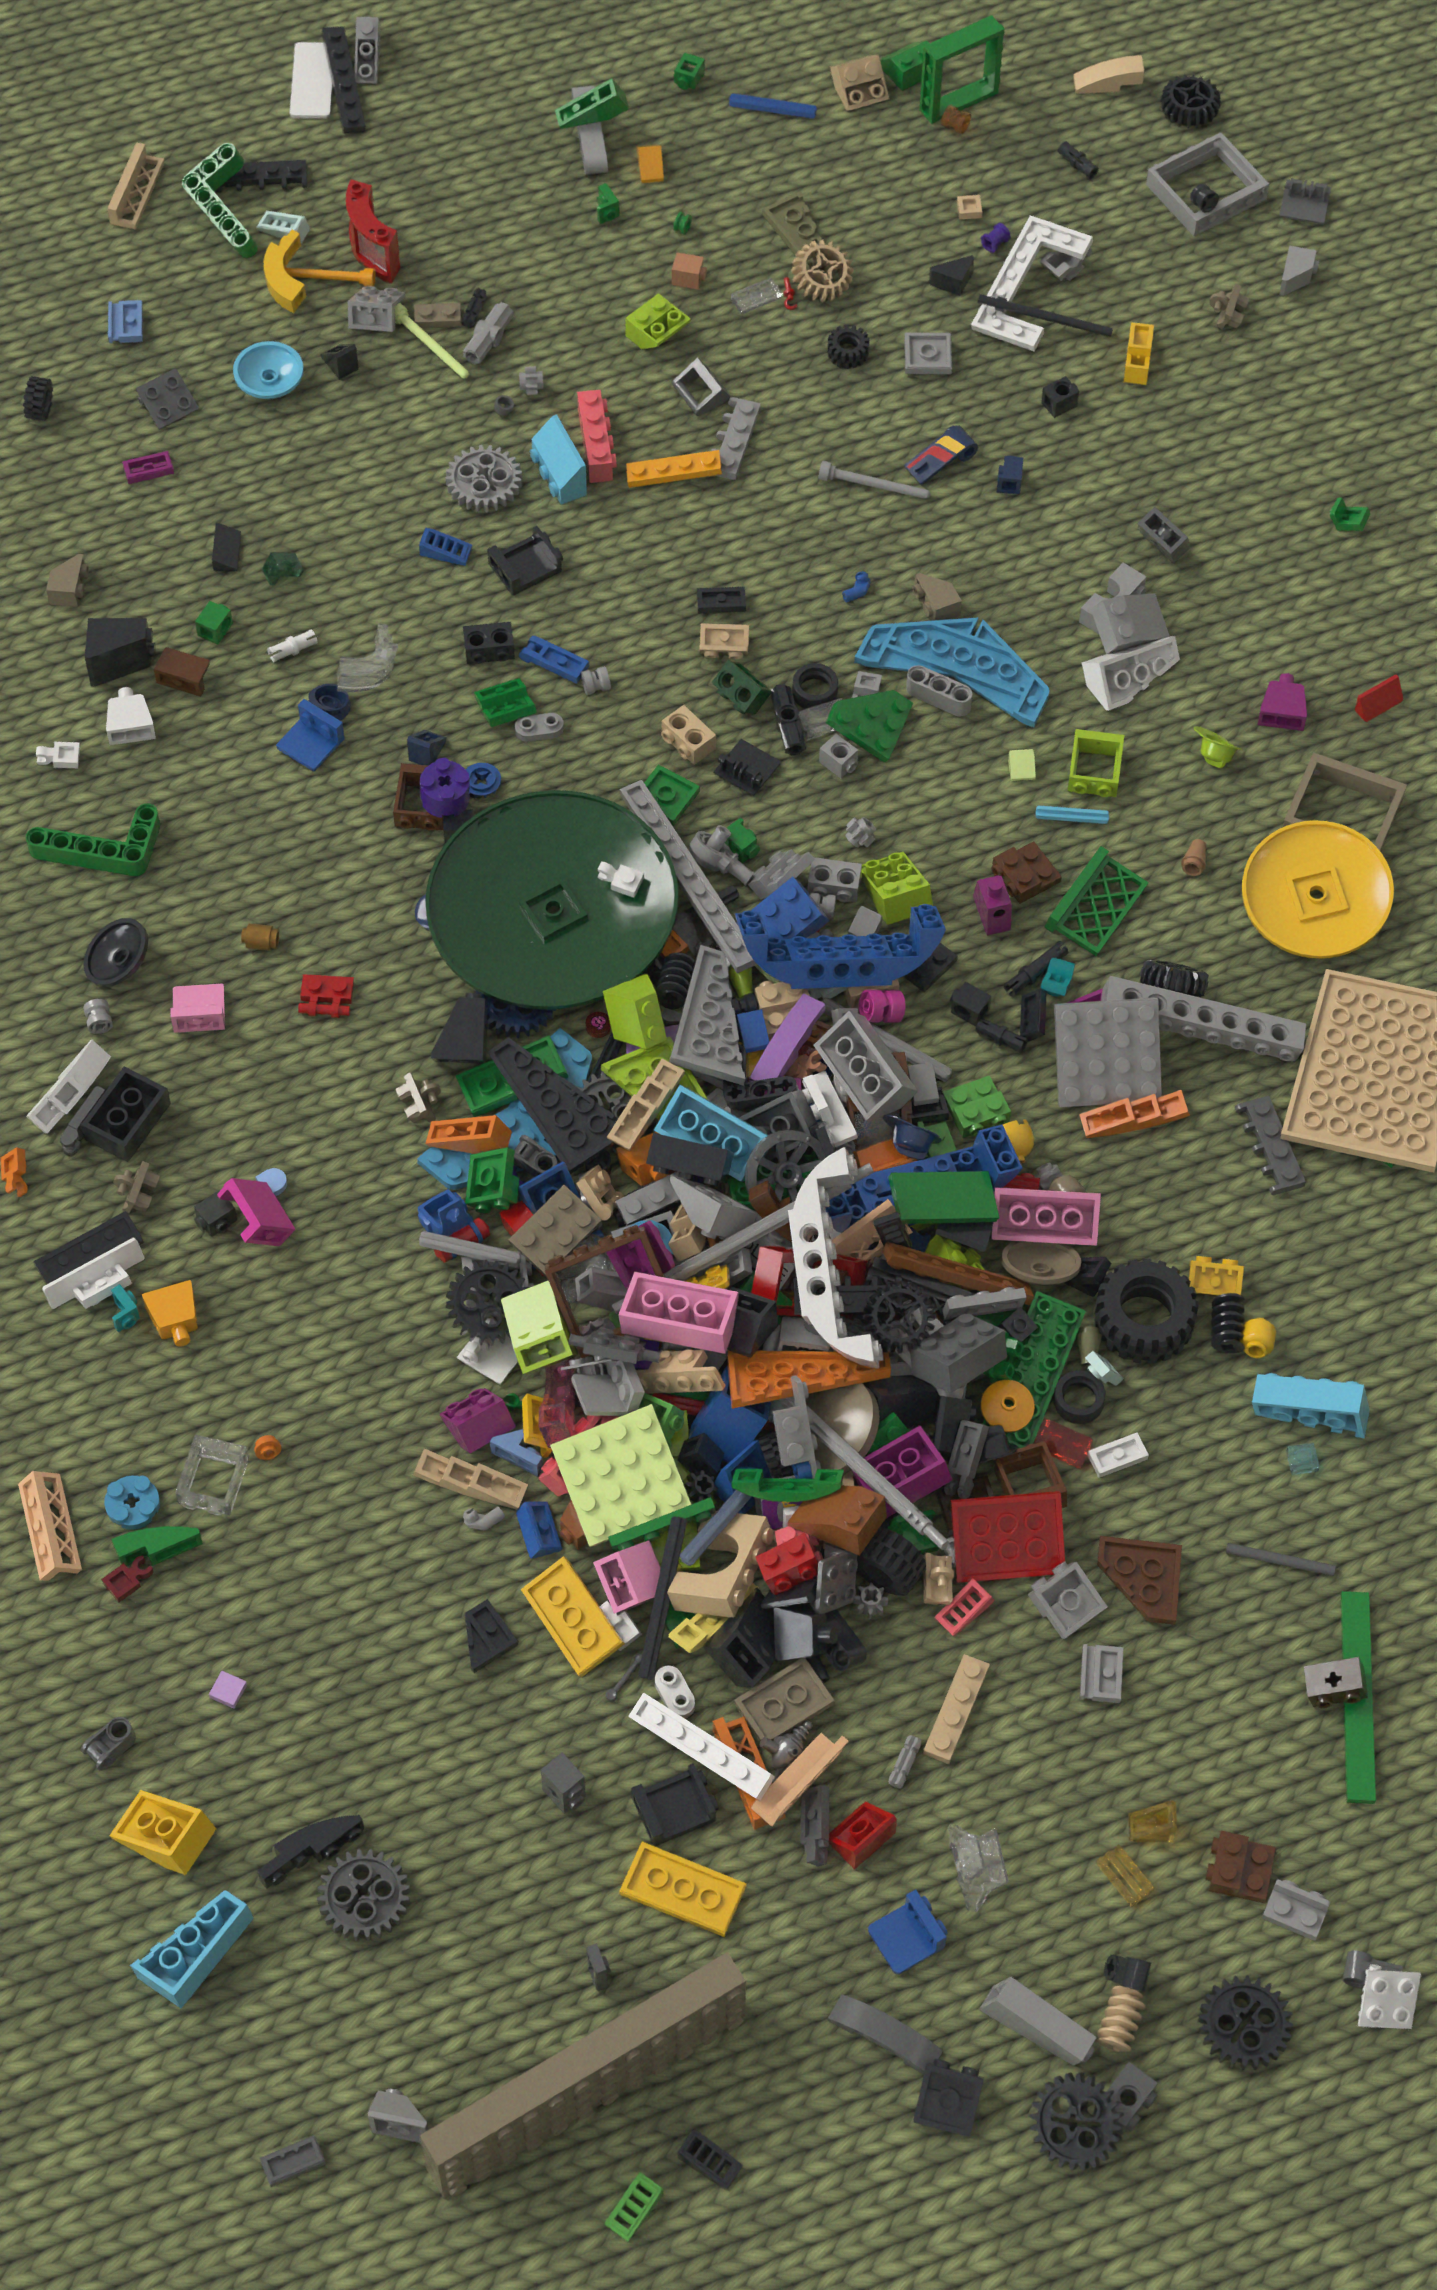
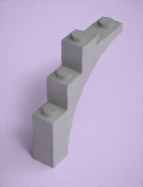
[575,1247,752,1312]

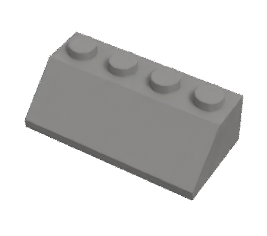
[813,1011,918,1121]

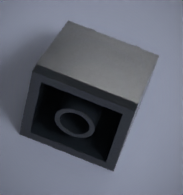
[85,618,156,687]
[431,993,489,1064]
[862,1375,939,1429]

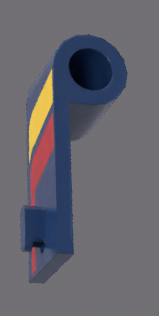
[904,425,978,486]

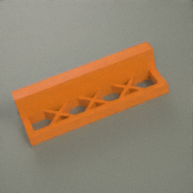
[713,1717,786,1830]

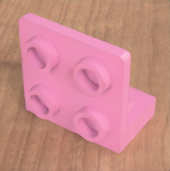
[170,984,225,1033]

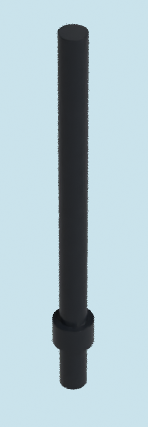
[977,294,1113,337]

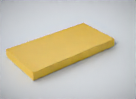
[521,1556,625,1677]
[619,1842,747,1937]

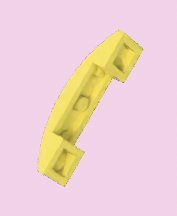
[668,1583,759,1653]

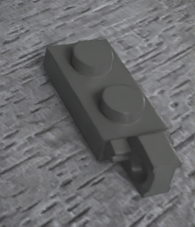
[801,1784,829,1867]

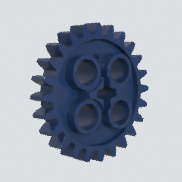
[476,990,557,1038]

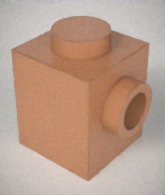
[672,253,707,290]

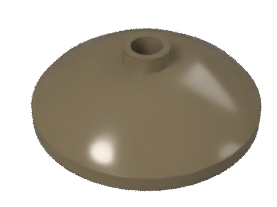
[1002,1241,1081,1286]

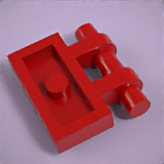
[298,974,354,1018]

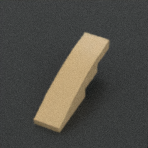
[607,1059,685,1151]
[413,1448,528,1510]

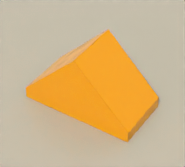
[636,145,664,183]

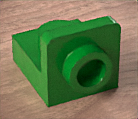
[597,183,620,224]

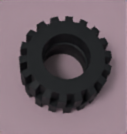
[857,1527,926,1596]

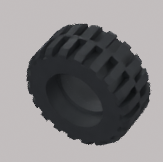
[1094,1258,1198,1364]

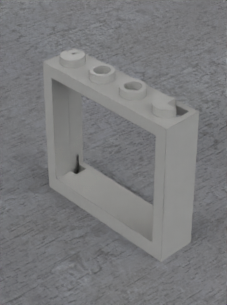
[1146,133,1269,236]

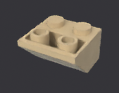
[830,55,889,111]

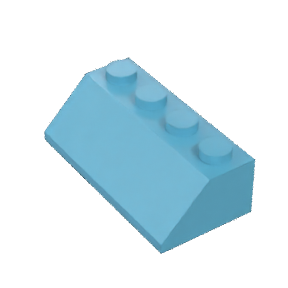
[654,1085,769,1182]

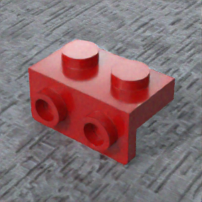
[755,1533,819,1595]

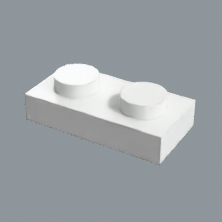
[1087,1433,1149,1478]

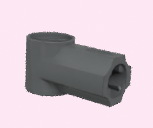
[1343,1951,1403,1988]

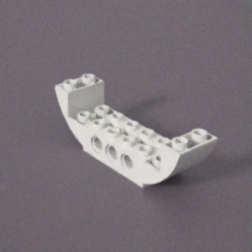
[788,1148,883,1369]

